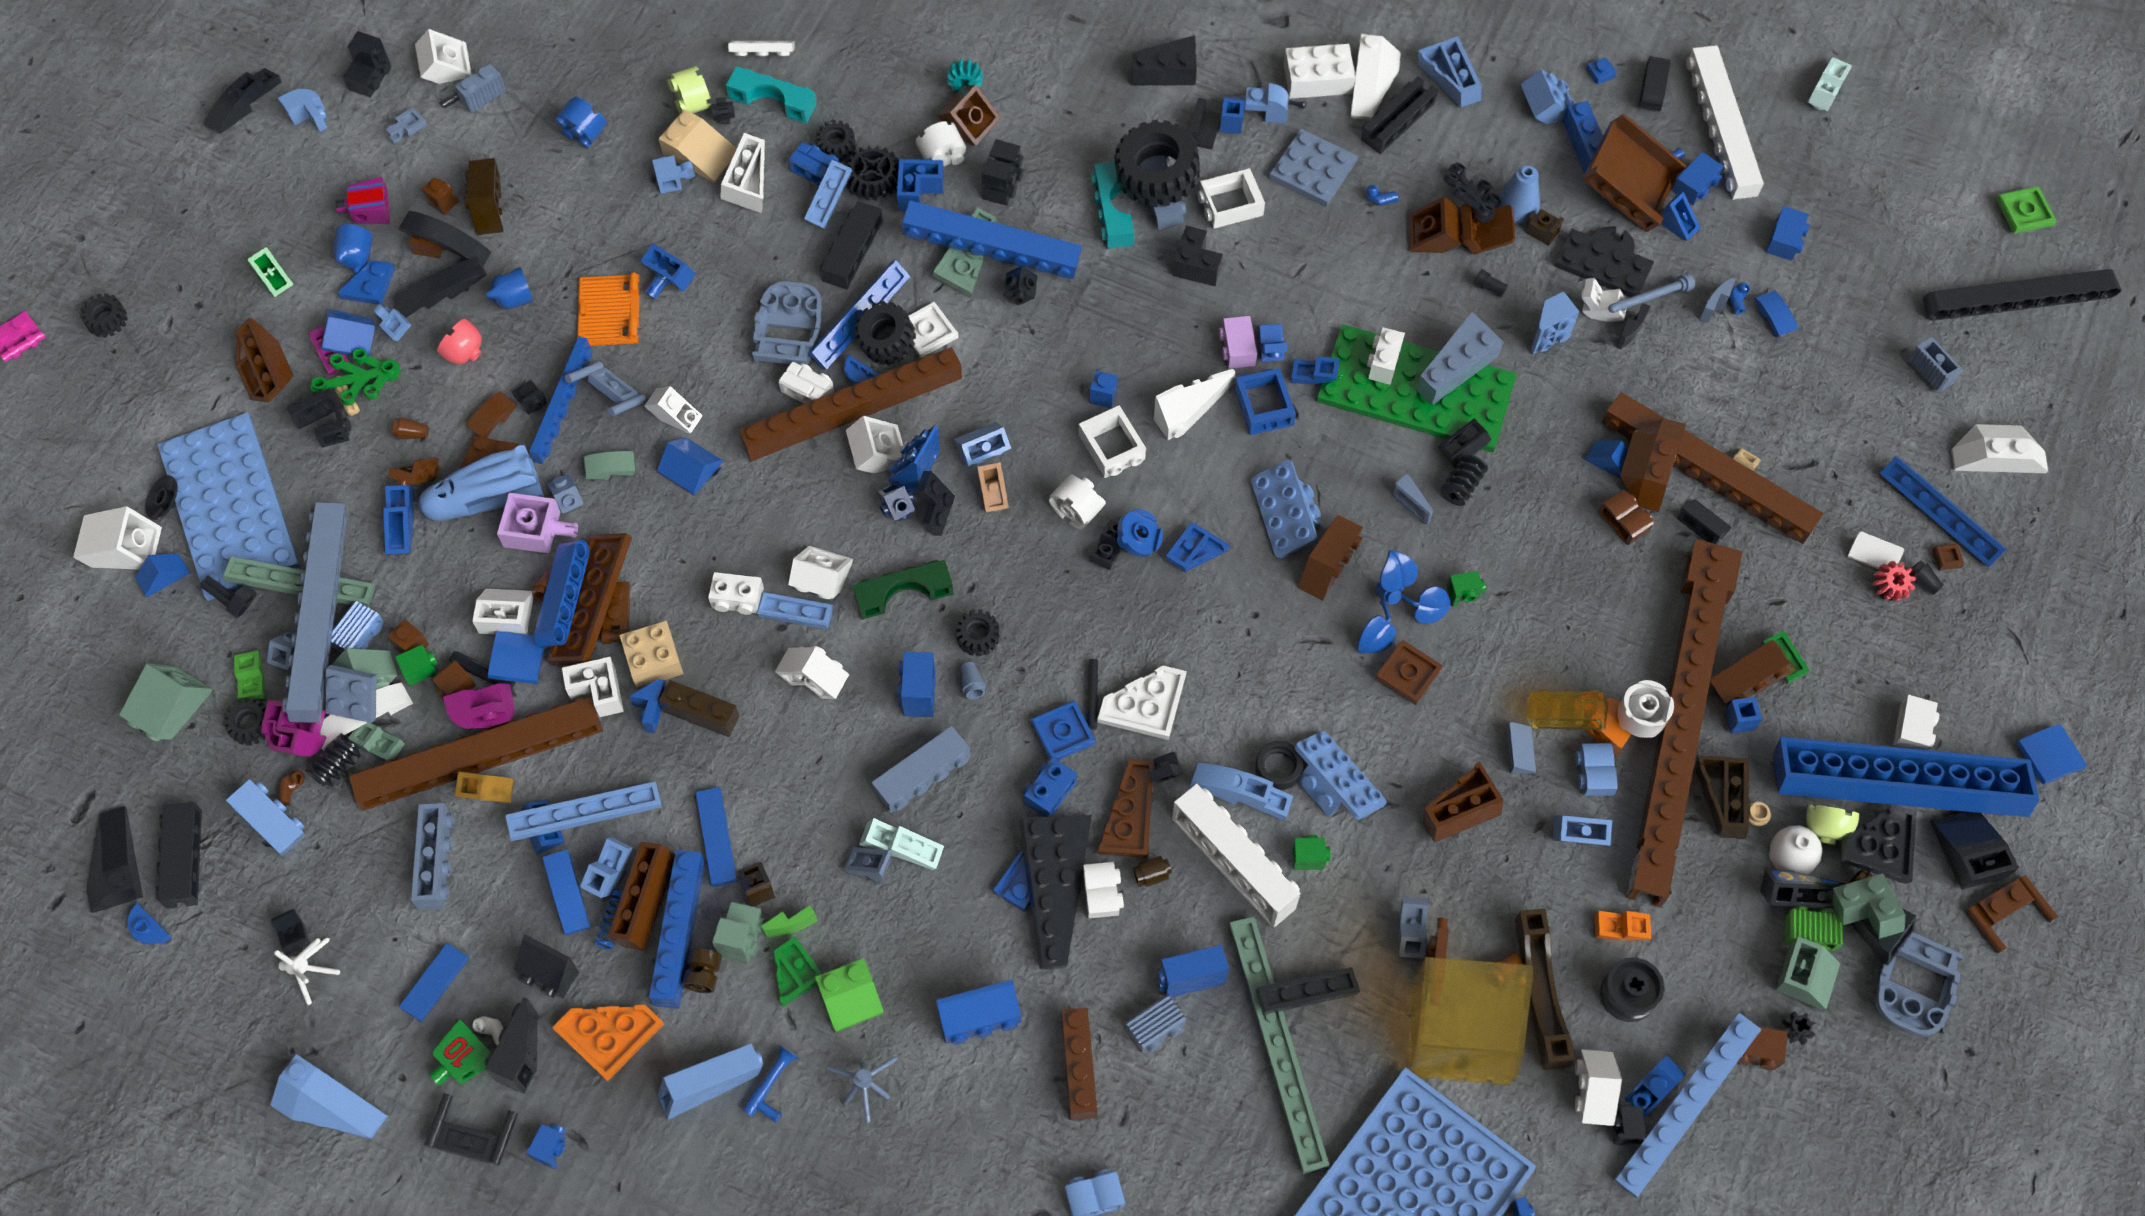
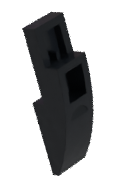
[204,68,282,134]

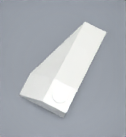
[1351,34,1401,120]
[1154,369,1235,440]

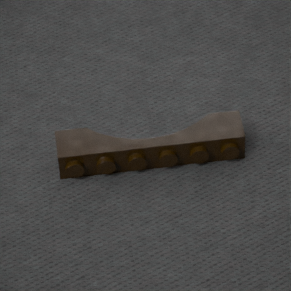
[1514,908,1575,1070]

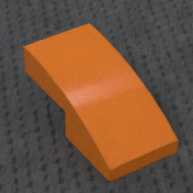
[1594,911,1651,941]

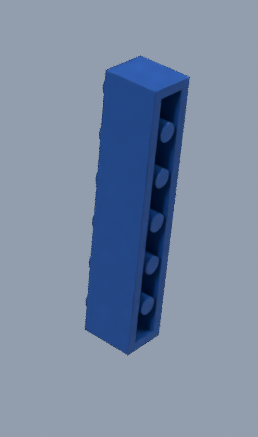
[649,850,705,1009]

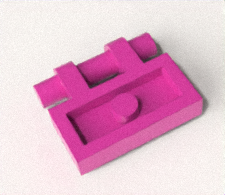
[0,311,46,362]

